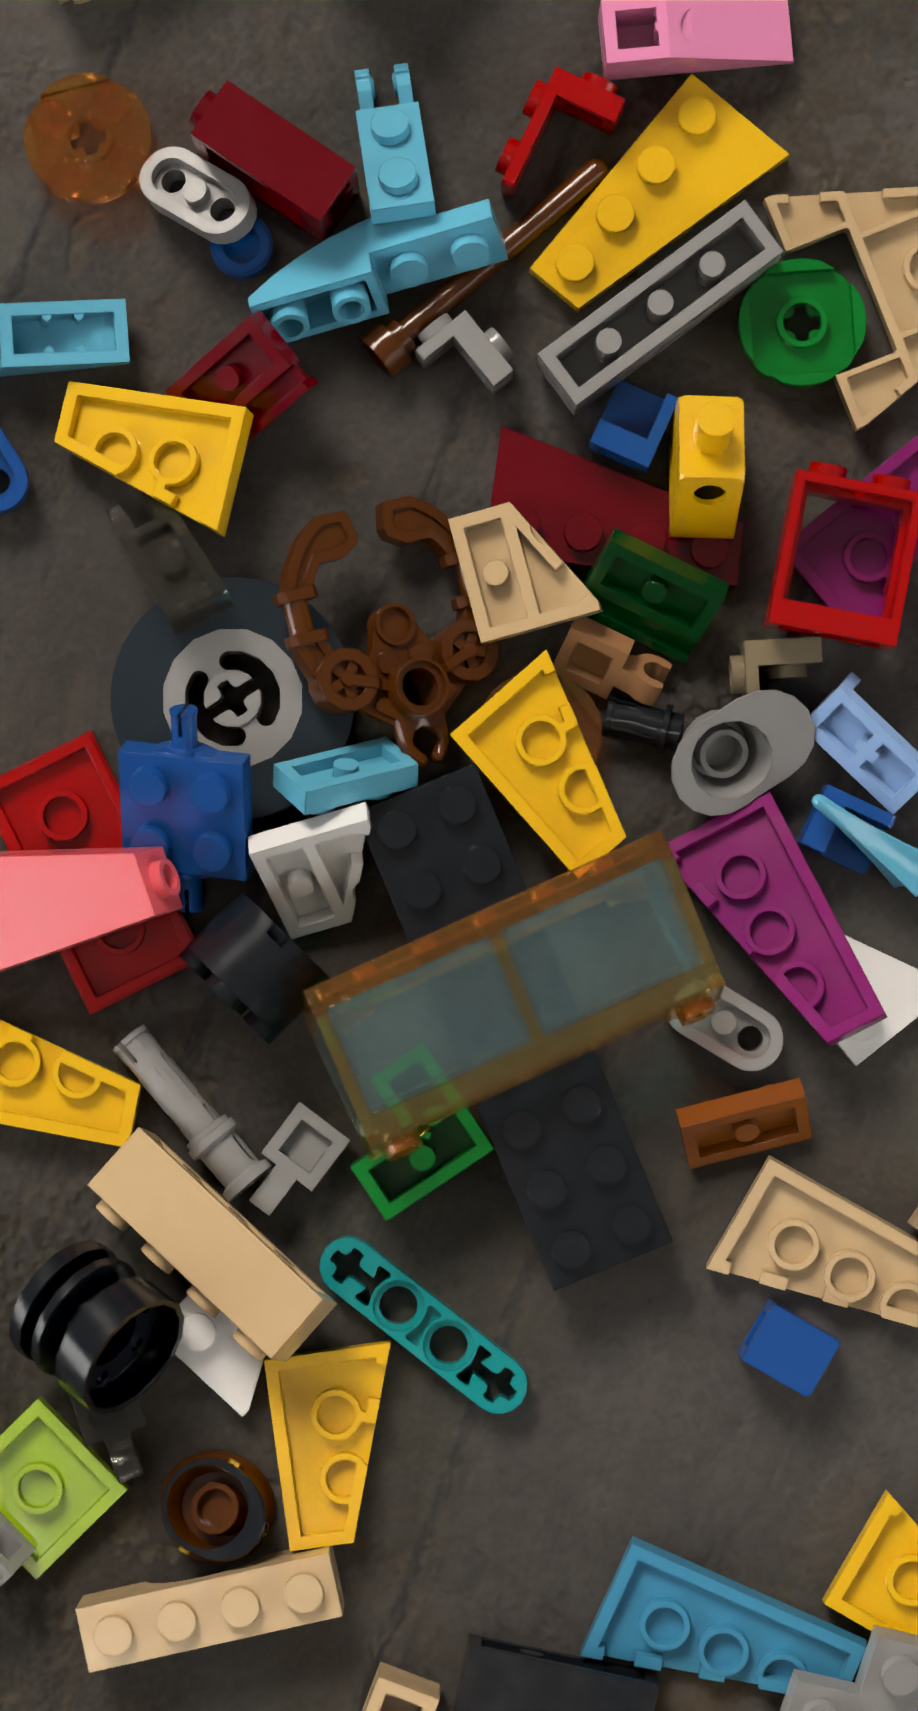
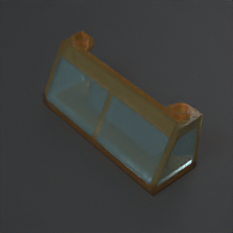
[303,830,725,1161]

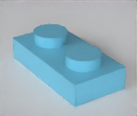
[273,737,418,815]

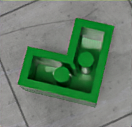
[350,1039,494,1221]

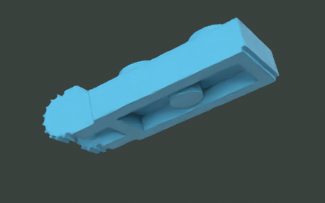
[354,63,436,225]

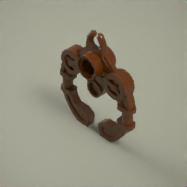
[272,496,499,769]

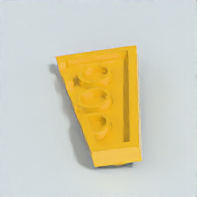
[529,74,790,312]

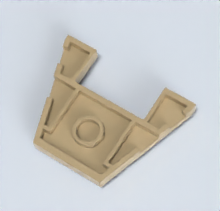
[763,187,918,432]

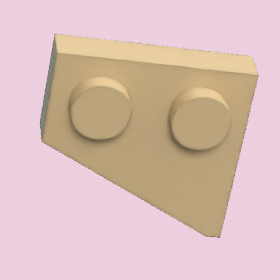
[448,502,603,645]

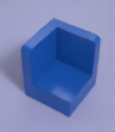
[588,381,678,475]
[796,784,897,874]
[737,1298,841,1396]

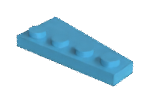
[580,1536,867,1694]

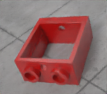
[763,462,918,651]

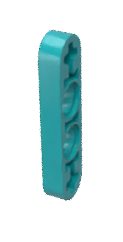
[319,1235,527,1414]

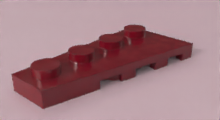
[490,426,745,588]

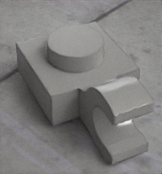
[249,1102,350,1216]

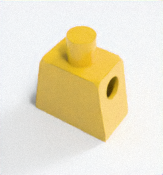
[668,395,745,539]

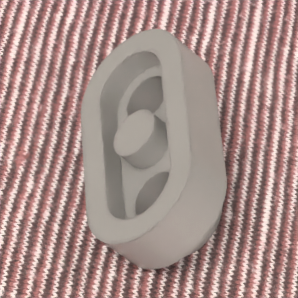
[139,146,257,244]
[663,974,783,1071]

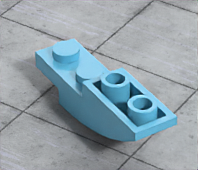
[248,199,508,343]

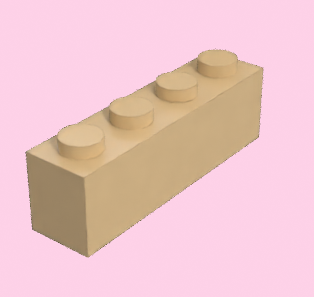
[87,1127,337,1362]

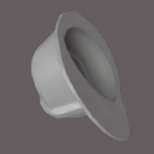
[671,690,815,816]

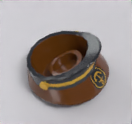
[159,1450,275,1565]

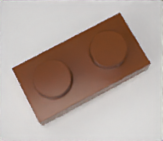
[675,1078,813,1170]

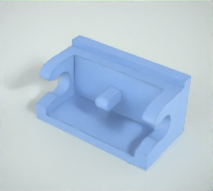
[810,671,918,815]

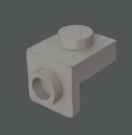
[415,310,515,395]

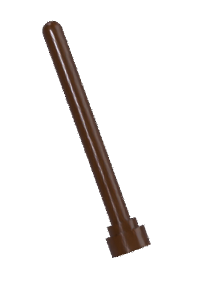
[359,158,609,378]

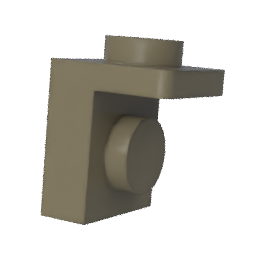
[729,636,823,696]

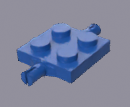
[118,704,254,913]

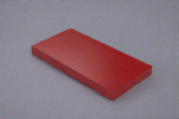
[0,730,195,1015]

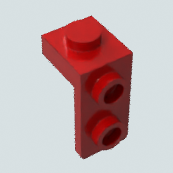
[495,66,626,198]

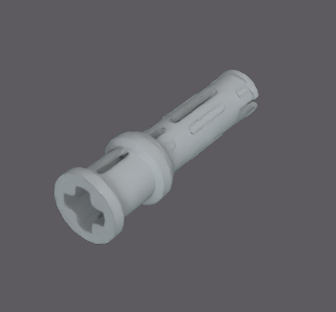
[113,1024,272,1202]

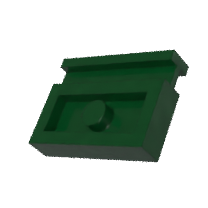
[583,527,729,664]

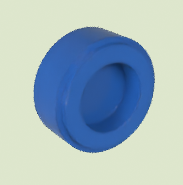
[210,214,274,280]

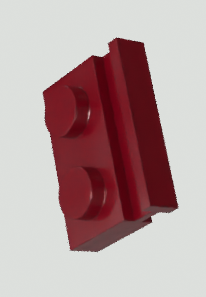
[165,310,318,444]

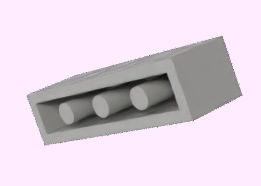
[536,200,784,416]

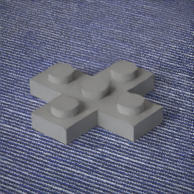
[780,1625,918,1711]

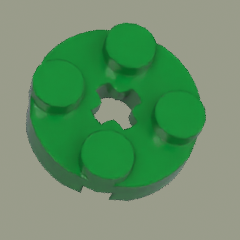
[737,258,866,389]

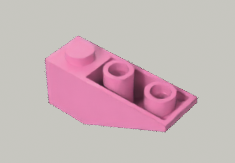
[598,0,794,81]

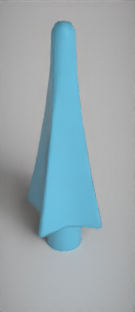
[812,794,918,897]

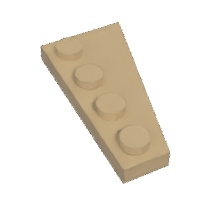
[706,1155,918,1328]

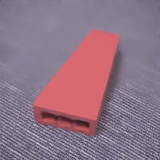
[0,847,183,972]

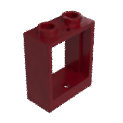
[189,80,360,243]

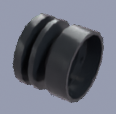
[9,1239,184,1415]

